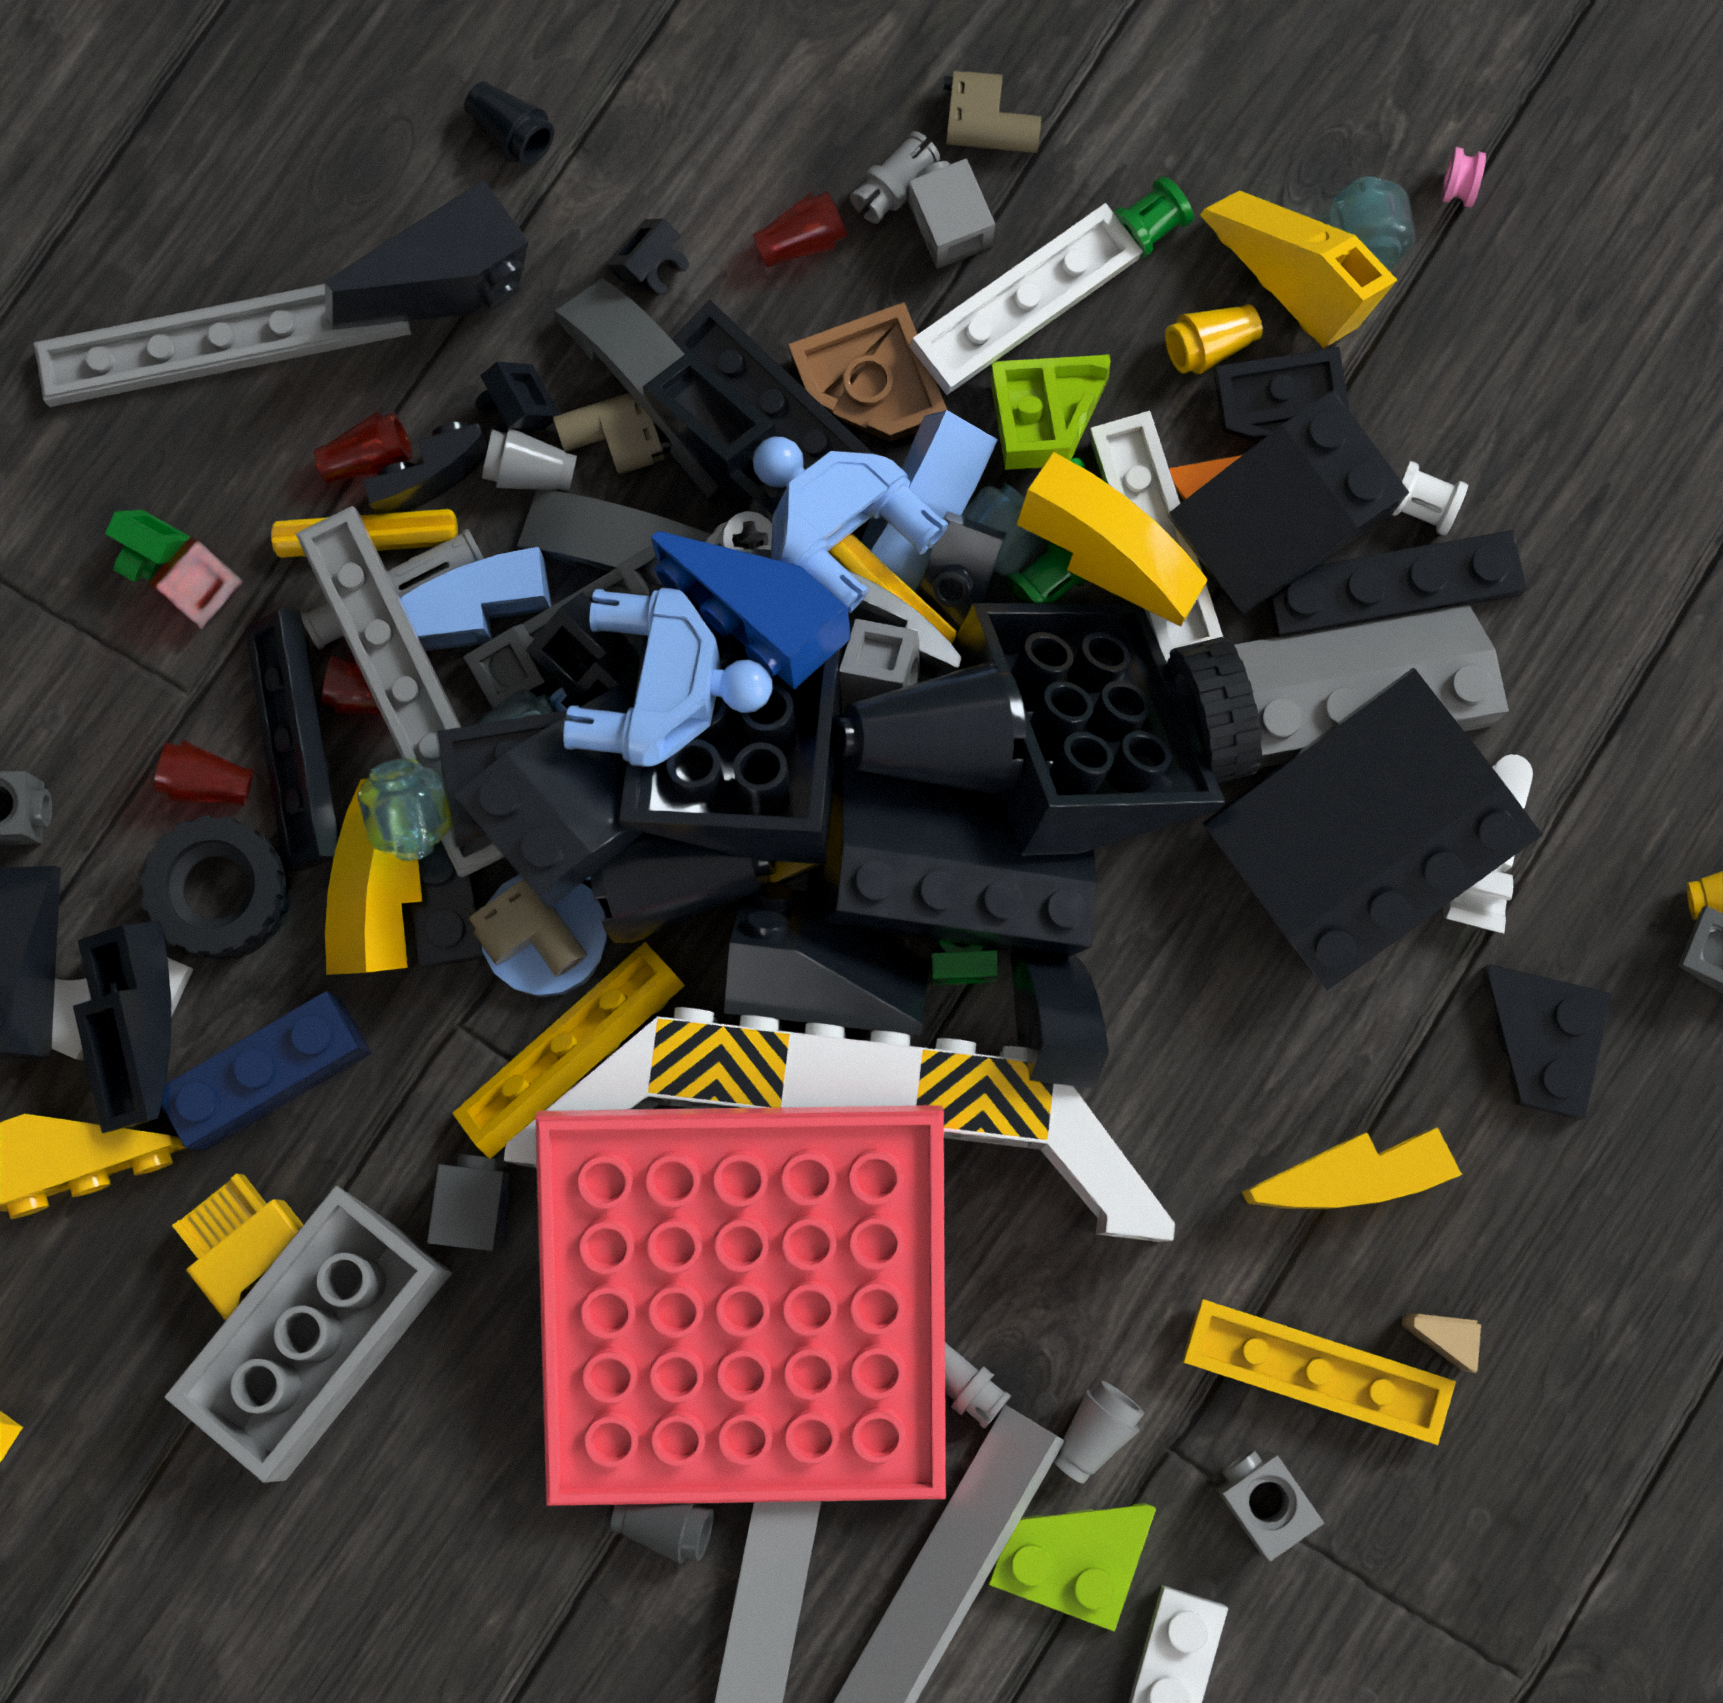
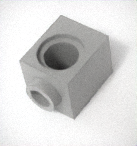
[909,158,995,269]
[839,619,920,714]
[1215,1449,1324,1562]

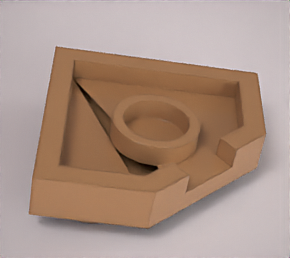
[788,302,947,442]

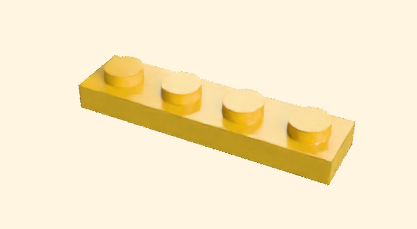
[452,942,685,1159]
[1181,1299,1456,1445]

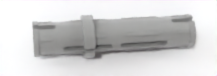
[301,529,484,650]

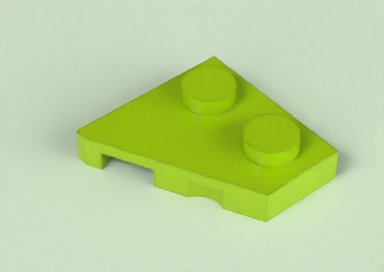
[990,355,1111,470]
[988,1503,1156,1632]

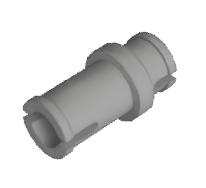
[850,131,940,224]
[945,1343,1011,1429]

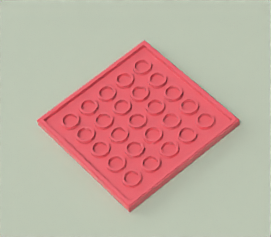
[535,1105,946,1506]

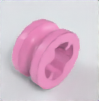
[1441,147,1486,208]

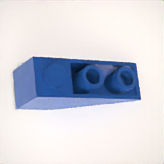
[651,531,851,689]

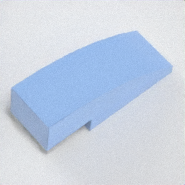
[861,410,998,591]
[400,547,551,651]

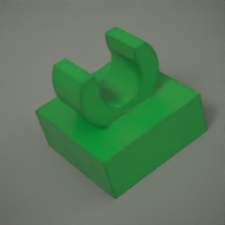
[105,510,195,582]
[931,940,998,986]

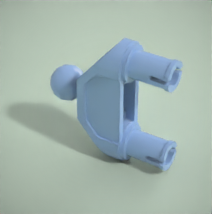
[753,436,949,614]
[564,587,772,766]

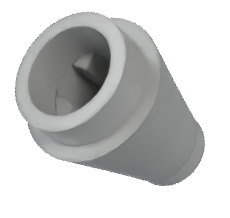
[482,429,577,492]
[1053,1381,1144,1484]

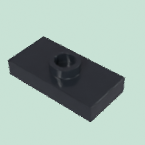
[917,511,1007,645]

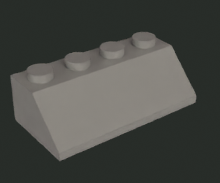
[1234,603,1509,768]
[164,1186,453,1483]

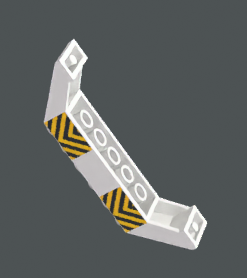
[504,1007,1175,1242]

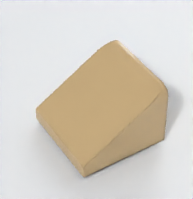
[1402,1313,1481,1373]

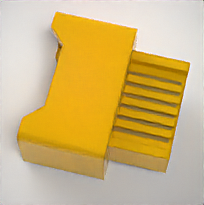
[172,1173,304,1321]

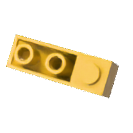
[1200,190,1397,349]
[0,1114,186,1219]

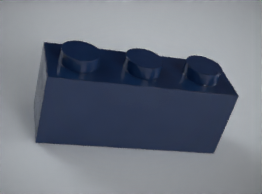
[162,991,372,1151]

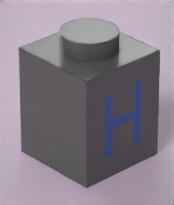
[428,1154,512,1252]

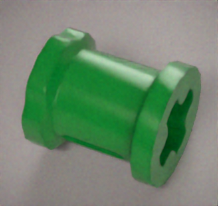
[1113,176,1194,258]
[1006,542,1087,603]

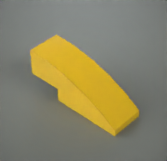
[1016,452,1208,627]
[325,773,422,975]
[1242,1127,1462,1209]

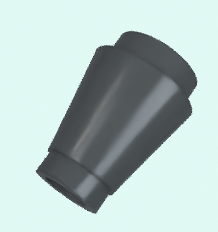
[611,1503,714,1564]

